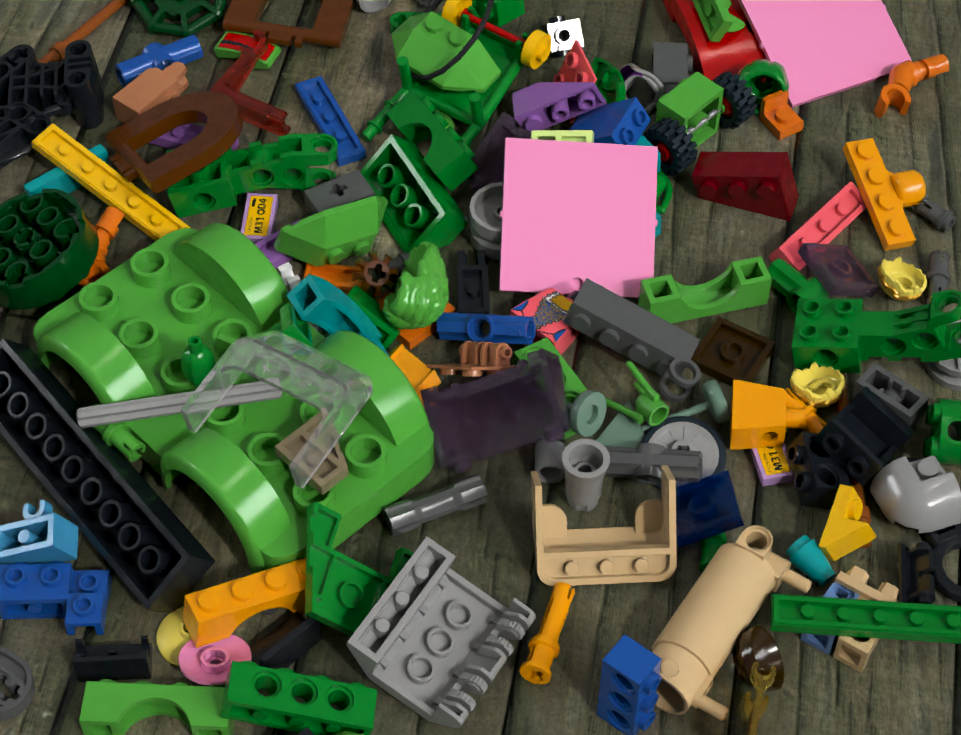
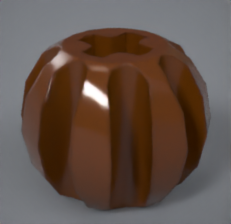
[351,251,399,298]

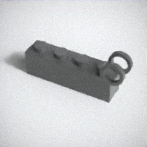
[563,278,701,403]

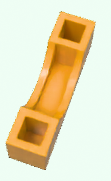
[183,558,306,648]

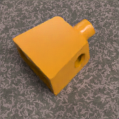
[730,380,806,450]

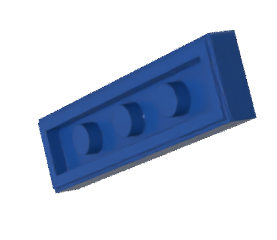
[295,76,366,167]

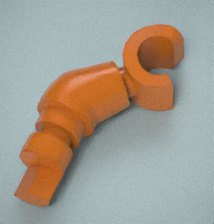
[874,54,949,118]
[78,206,125,289]

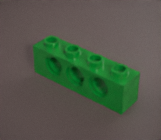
[220,661,377,735]

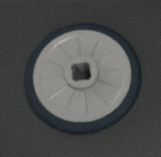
[641,416,727,496]

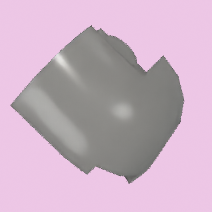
[870,455,961,534]

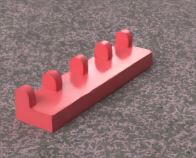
[769,181,866,271]

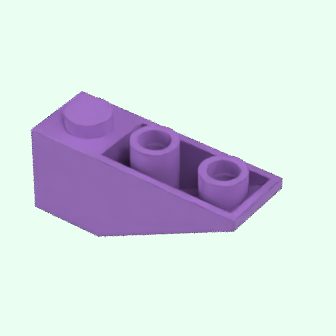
[512,82,607,136]

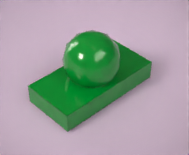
[267,302,313,355]

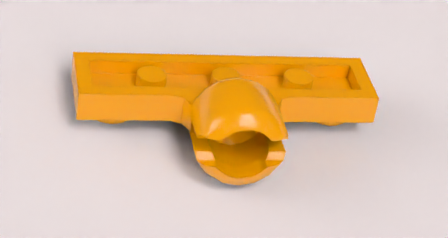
[842,138,926,251]

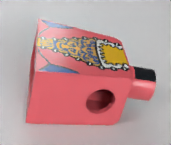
[510,288,581,355]

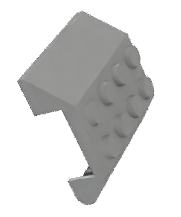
[346,536,536,728]

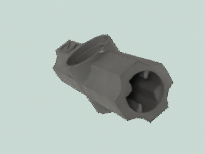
[605,443,703,485]

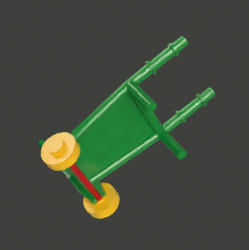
[360,0,552,148]

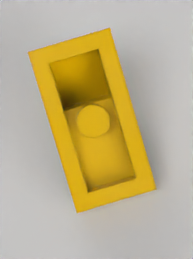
[819,484,876,561]

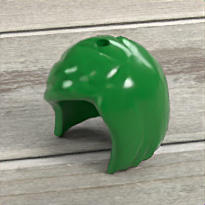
[738,59,789,115]

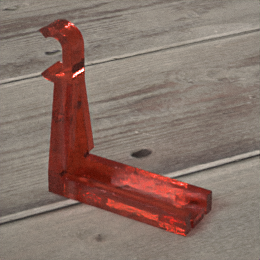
[210,30,291,136]

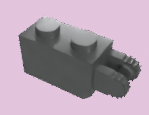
[651,42,693,100]

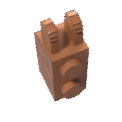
[112,61,189,123]

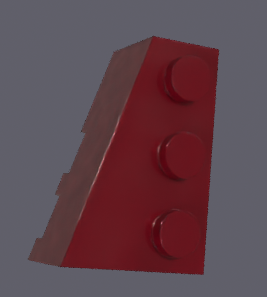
[692,151,799,221]

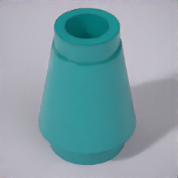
[786,535,836,587]

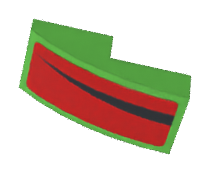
[214,31,281,69]

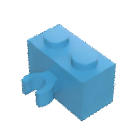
[0,500,78,564]

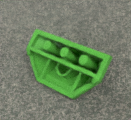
[392,11,501,93]
[273,196,388,267]

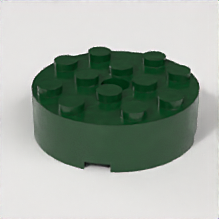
[0,188,99,309]

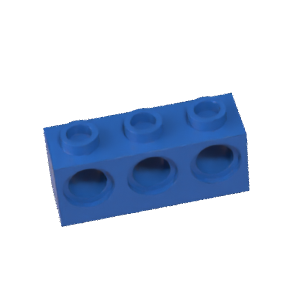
[596,634,662,735]

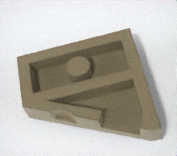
[274,408,348,495]

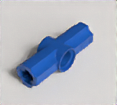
[114,34,203,88]
[436,312,536,345]

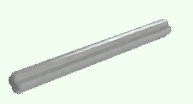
[76,379,282,428]

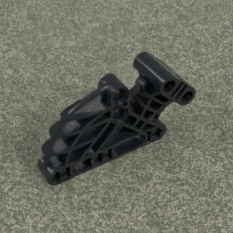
[0,40,105,169]

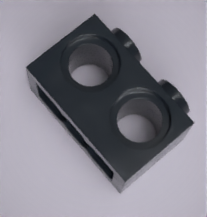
[786,431,851,510]

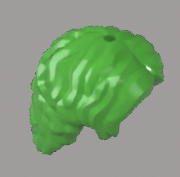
[382,241,449,330]

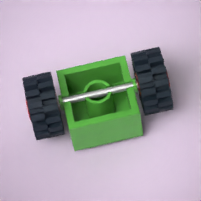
[643,72,757,176]

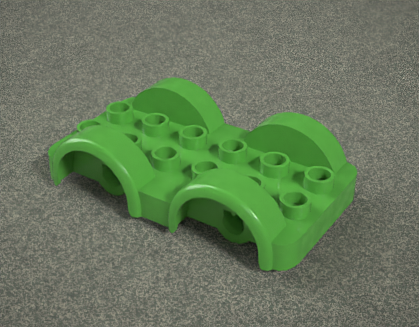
[33,223,434,574]

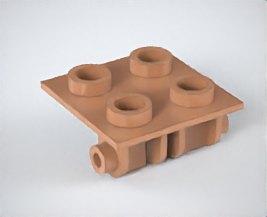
[427,341,519,377]

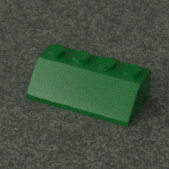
[360,134,469,253]

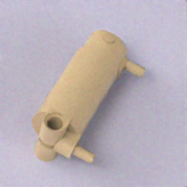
[651,525,812,721]

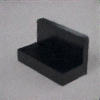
[250,611,321,669]

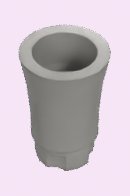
[562,439,610,512]

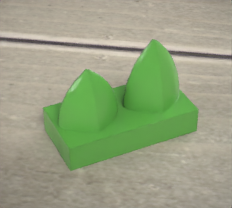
[692,0,746,42]

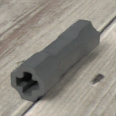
[382,474,487,537]

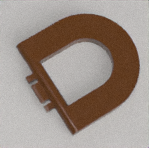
[223,0,353,48]
[105,92,243,193]

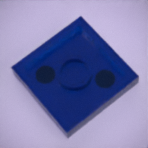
[676,470,744,547]

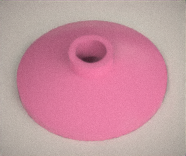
[178,634,252,686]

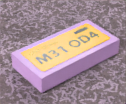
[241,193,278,244]
[749,443,794,487]

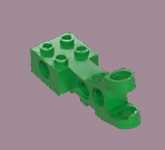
[166,133,338,218]
[792,290,961,373]

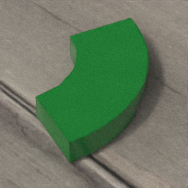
[591,57,626,105]

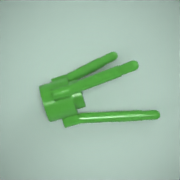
[605,361,669,426]

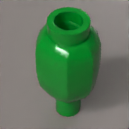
[181,335,216,387]

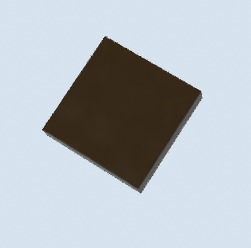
[691,316,776,386]

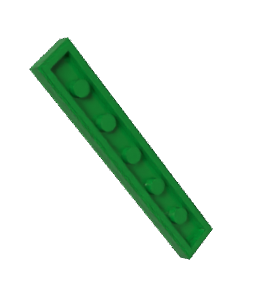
[770,594,961,644]

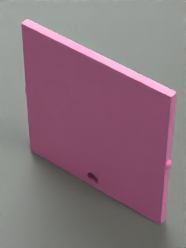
[738,0,912,108]
[499,137,658,299]

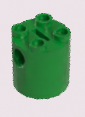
[923,398,961,467]

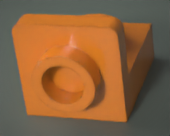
[759,90,804,140]

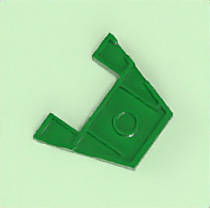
[305,501,414,637]

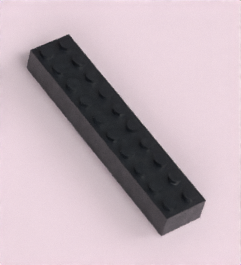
[0,338,215,614]

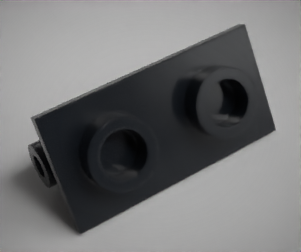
[897,542,936,604]

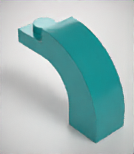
[287,274,390,357]

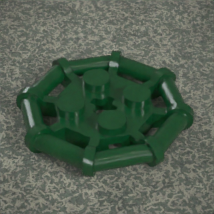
[129,0,227,38]

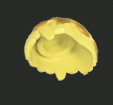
[878,256,927,302]
[790,362,846,408]

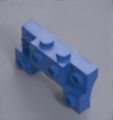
[0,561,112,635]

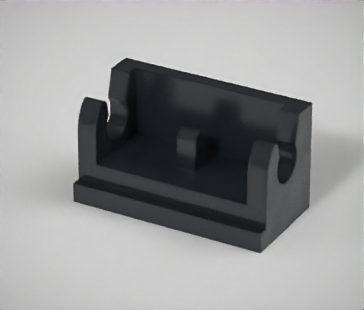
[73,635,153,682]

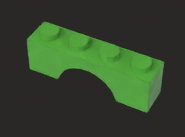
[638,256,772,324]
[79,679,235,735]

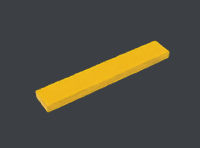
[32,123,191,241]

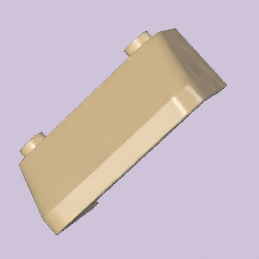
[531,465,677,586]

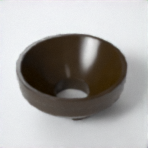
[733,626,784,692]

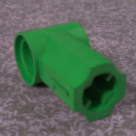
[768,258,828,314]

